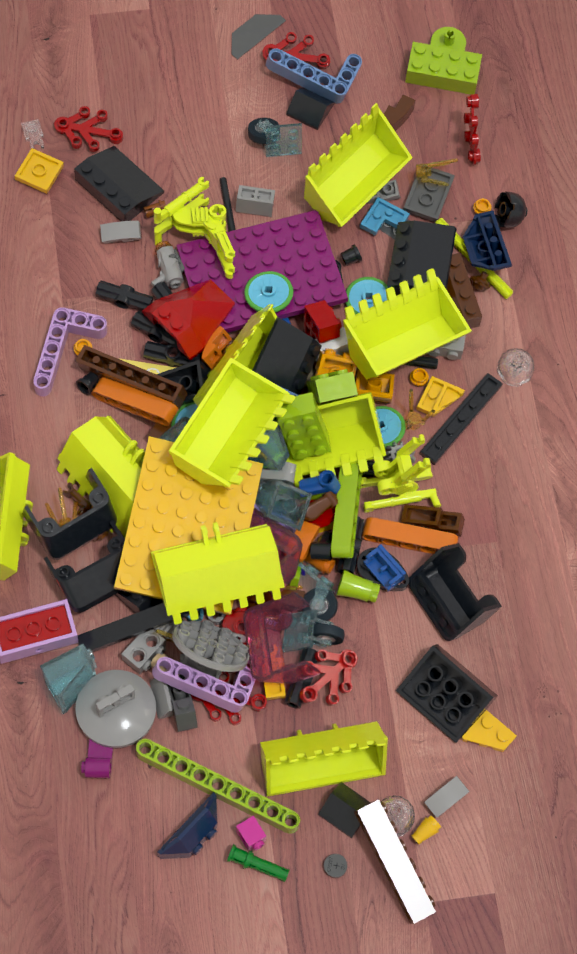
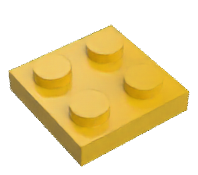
[15,148,64,194]

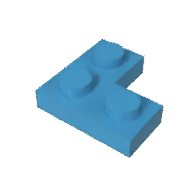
[360,197,410,236]

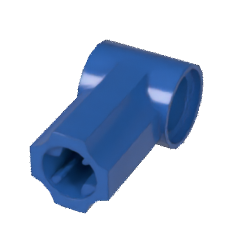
[299,470,341,497]

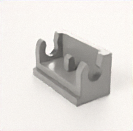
[236,185,275,217]

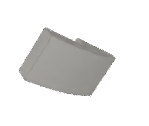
[367,179,401,203]
[100,221,141,244]
[424,776,470,818]

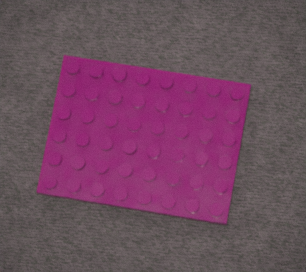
[176,210,348,333]

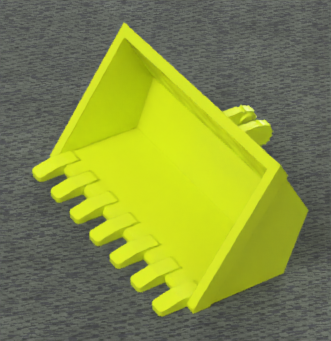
[57,416,145,538]
[150,522,285,625]

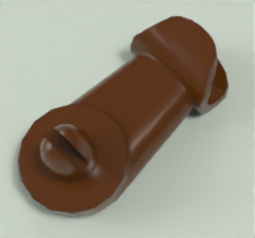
[62,482,93,516]
[301,491,338,521]

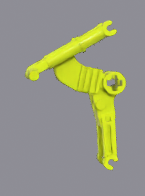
[154,177,235,279]
[361,434,441,513]

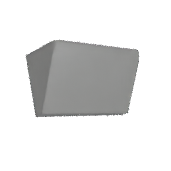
[150,678,173,719]

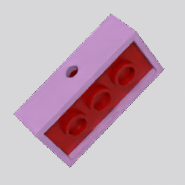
[0,599,78,664]

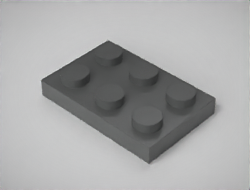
[403,164,455,222]

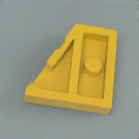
[416,376,465,417]
[461,710,517,752]

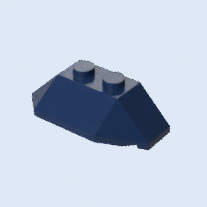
[463,210,512,271]
[157,792,218,859]

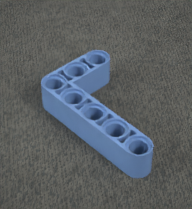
[266,48,362,104]

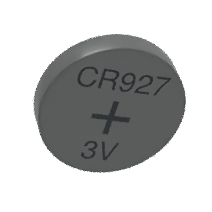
[324,854,347,878]

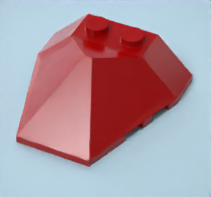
[142,279,235,360]

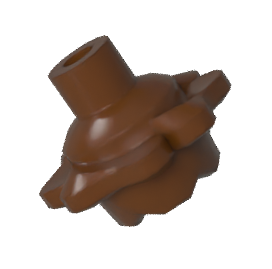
[470,271,491,291]

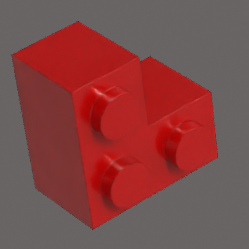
[304,300,342,343]

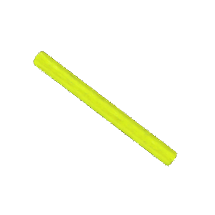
[435,218,513,299]

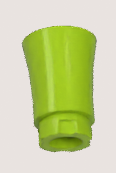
[336,569,380,603]

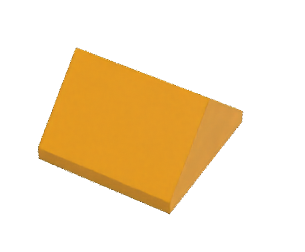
[354,370,395,403]

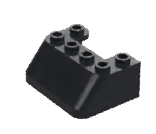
[409,543,502,641]

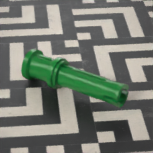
[227,844,290,882]

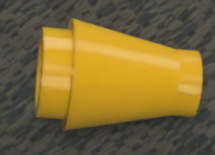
[411,815,441,845]

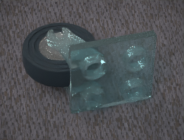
[248,118,302,157]
[298,563,338,623]
[282,609,345,653]

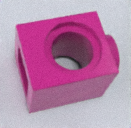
[236,815,266,851]

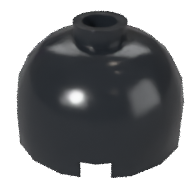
[494,191,528,228]

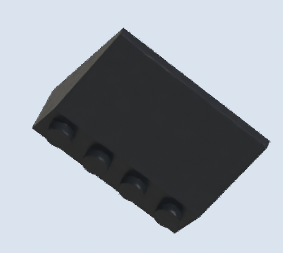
[74,146,164,221]
[387,220,457,296]
[252,317,322,395]
[396,644,498,743]

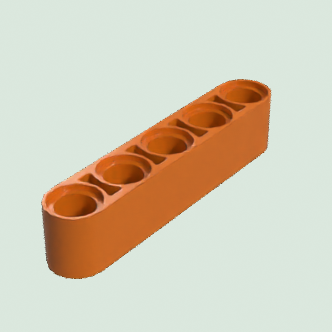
[91,377,179,426]
[362,517,458,554]

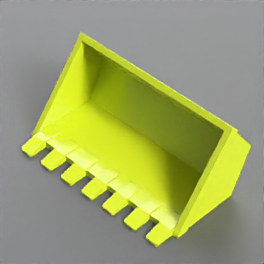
[304,103,413,227]
[343,268,472,380]
[193,304,277,406]
[169,358,296,487]
[264,392,387,491]
[0,452,33,581]
[260,721,388,797]

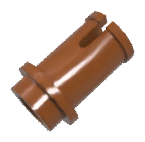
[143,200,166,218]

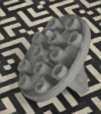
[172,620,250,679]
[75,670,156,748]

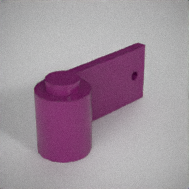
[81,739,113,778]

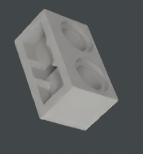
[121,630,166,674]

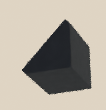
[286,87,335,130]
[318,782,371,839]

